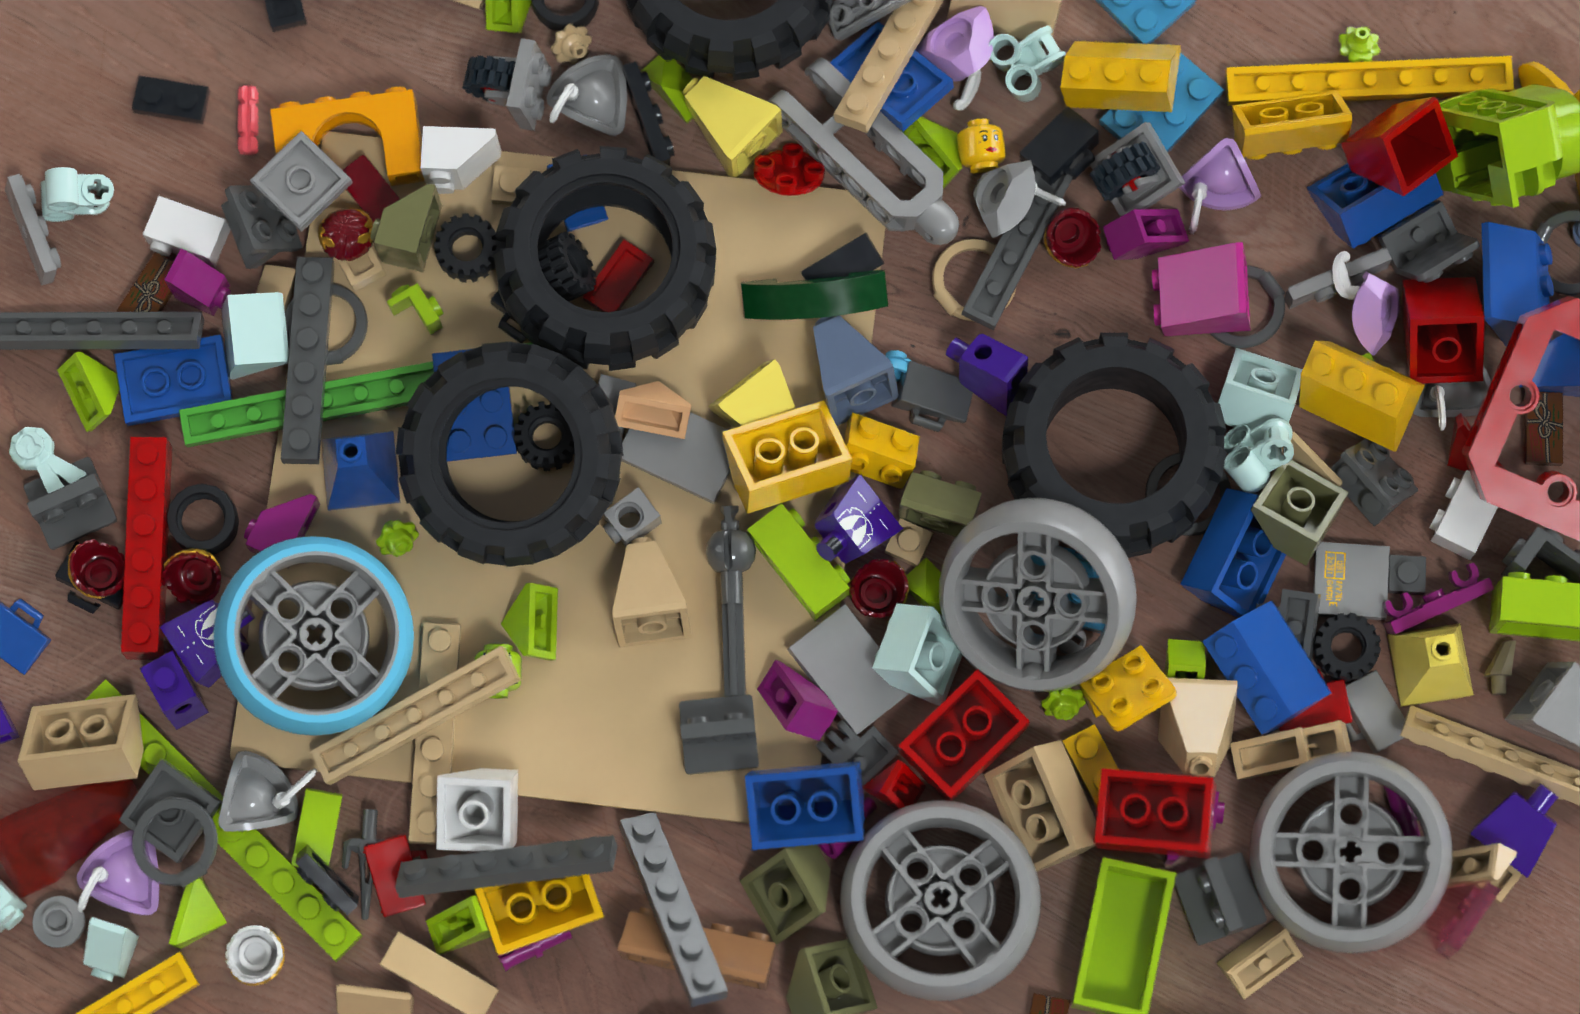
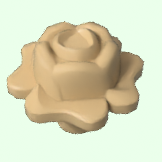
[551,24,592,64]

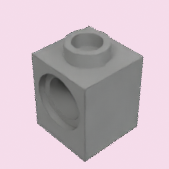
[603,487,662,547]

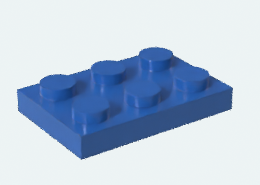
[830,21,954,132]
[114,334,233,426]
[432,349,517,462]

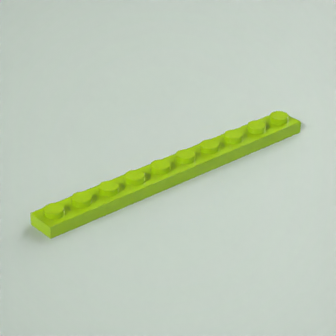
[85,679,363,962]

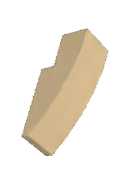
[1230,720,1352,780]
[380,932,499,1014]

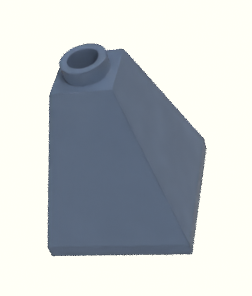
[813,315,899,426]

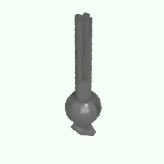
[706,506,756,697]

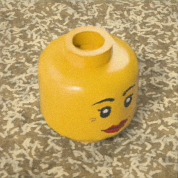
[957,119,1006,173]

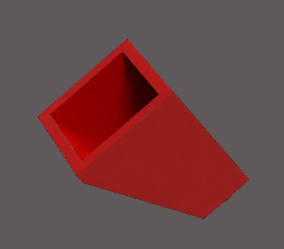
[1341,97,1458,196]

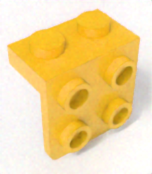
[1080,645,1177,731]

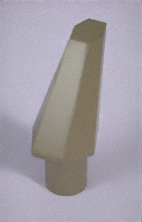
[1484,641,1516,695]

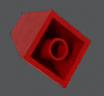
[1402,277,1484,384]

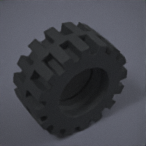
[434,213,497,283]
[1313,613,1381,682]

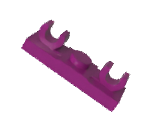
[1383,562,1494,635]

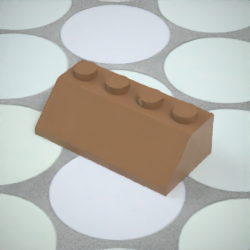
[618,907,776,991]

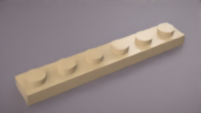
[834,0,944,133]
[409,623,461,844]
[311,646,521,785]
[1400,705,1580,805]

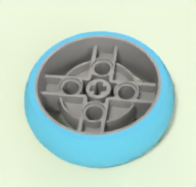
[214,536,414,736]

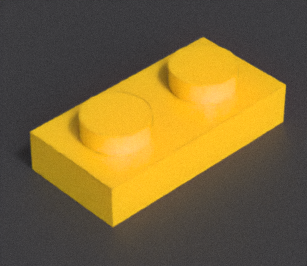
[1062,724,1119,807]

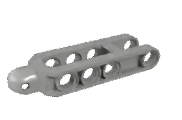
[767,58,959,245]

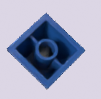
[1519,334,1580,397]
[321,431,401,511]

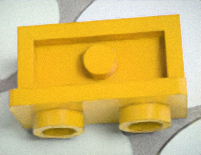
[844,412,919,489]

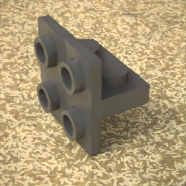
[221,185,303,269]
[1330,439,1418,526]
[24,457,117,550]
[679,695,759,775]
[1174,852,1267,946]

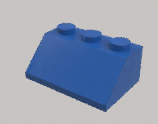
[1307,164,1444,248]
[1481,222,1554,347]
[1180,488,1286,618]
[1202,601,1332,735]
[745,761,864,850]

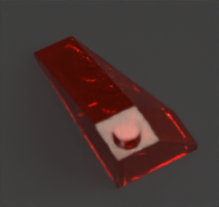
[0,779,138,898]

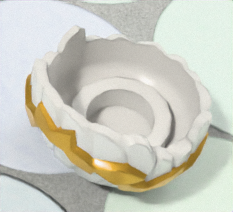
[225,925,285,986]

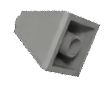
[1505,662,1580,753]

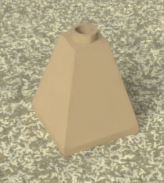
[612,537,691,647]
[1158,678,1238,777]

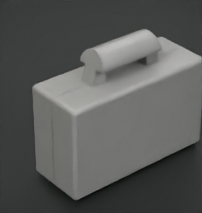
[1346,670,1405,754]

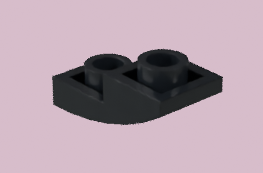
[801,232,884,280]

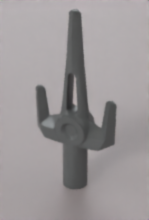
[342,809,383,920]

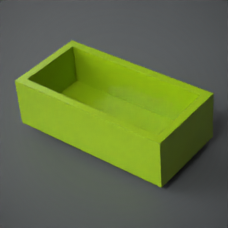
[1489,572,1580,642]
[1071,857,1176,1014]

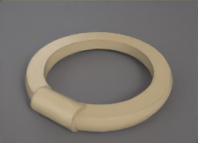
[932,239,1016,321]

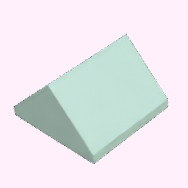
[221,292,289,379]

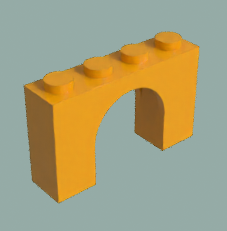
[270,87,425,186]

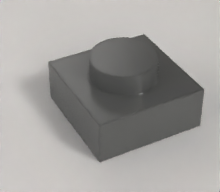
[1388,555,1426,595]

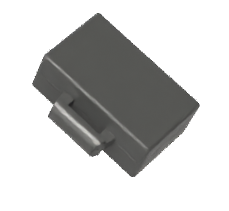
[892,361,973,432]

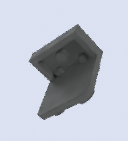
[1377,200,1480,283]
[1501,526,1580,583]

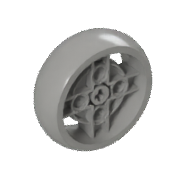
[939,498,1137,692]
[1249,752,1453,954]
[840,800,1041,1001]

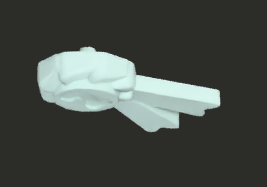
[9,427,88,494]

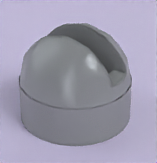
[1058,629,1087,654]

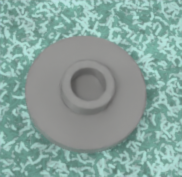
[33,896,85,948]

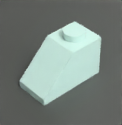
[83,917,139,982]

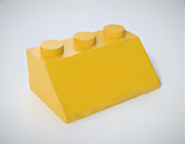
[1060,41,1181,112]
[1232,91,1352,160]
[1299,340,1425,452]
[722,400,852,514]
[475,874,604,956]

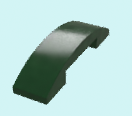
[741,270,888,320]

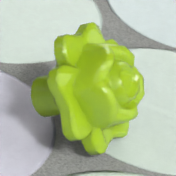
[1338,27,1380,62]
[376,520,419,557]
[1041,688,1086,721]

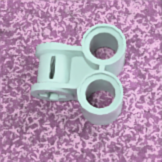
[989,26,1066,102]
[40,167,114,222]
[1224,418,1294,494]

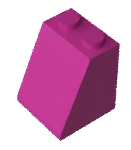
[1152,242,1251,336]

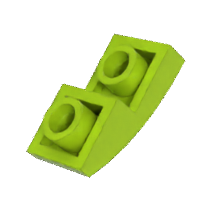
[291,788,343,867]

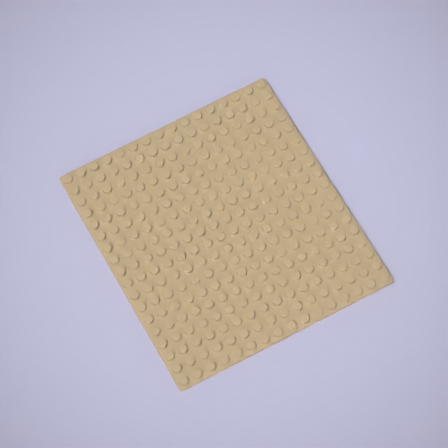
[230,132,886,824]

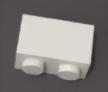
[143,196,230,268]
[1429,470,1498,560]

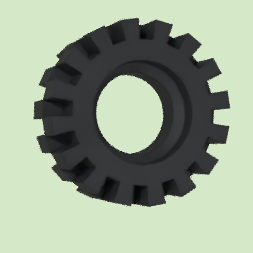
[538,231,596,302]
[514,401,575,471]

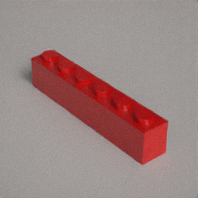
[121,437,172,660]

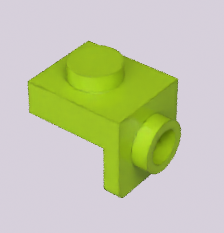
[387,283,444,335]

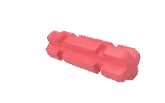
[238,86,258,155]

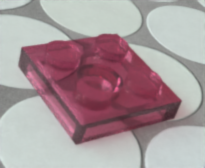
[1436,881,1501,959]

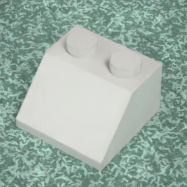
[420,126,501,194]
[437,768,518,852]

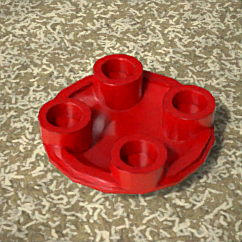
[754,143,825,196]

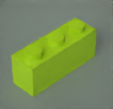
[747,503,851,621]

